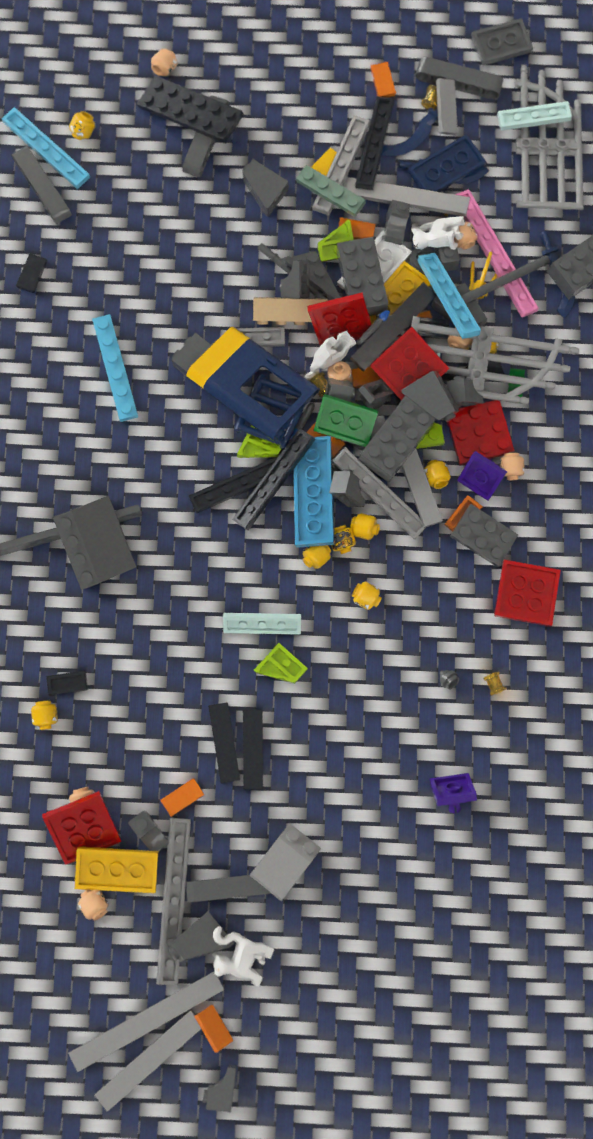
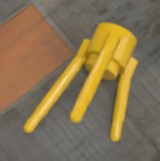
[469,252,498,299]

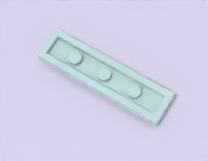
[497,101,572,131]
[223,613,301,634]

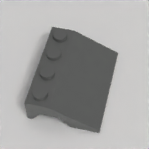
[53,496,136,590]

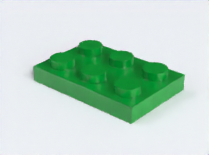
[313,394,379,447]

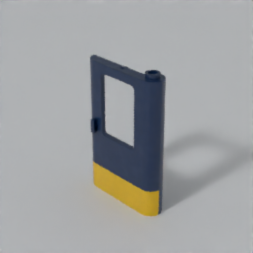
[186,326,320,441]

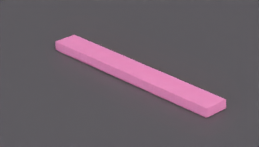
[455,189,539,318]

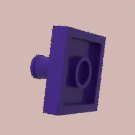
[457,451,507,501]
[430,773,477,813]

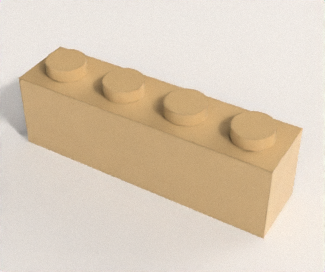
[253,297,328,325]

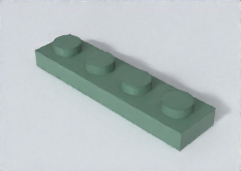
[296,165,366,217]

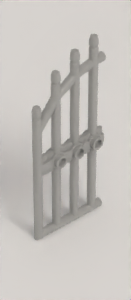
[515,65,583,210]
[411,316,580,404]

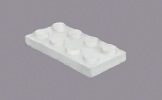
[337,230,412,290]

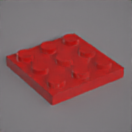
[307,292,372,346]
[370,327,449,401]
[447,400,514,466]
[494,560,561,627]
[42,791,122,865]

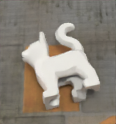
[411,216,465,250]
[304,331,356,380]
[212,926,274,987]

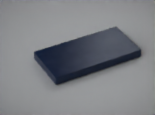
[408,134,487,192]

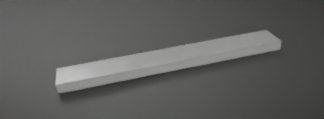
[343,177,470,217]
[156,818,191,985]
[68,972,224,1072]

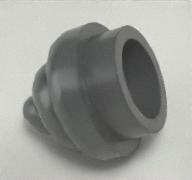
[439,670,459,690]

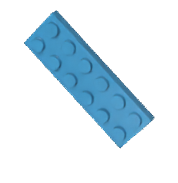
[294,436,334,548]

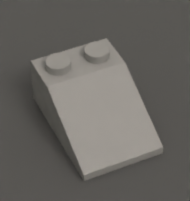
[249,823,321,901]

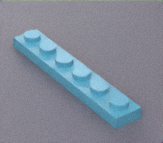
[2,107,90,190]
[418,253,481,339]
[92,314,138,422]

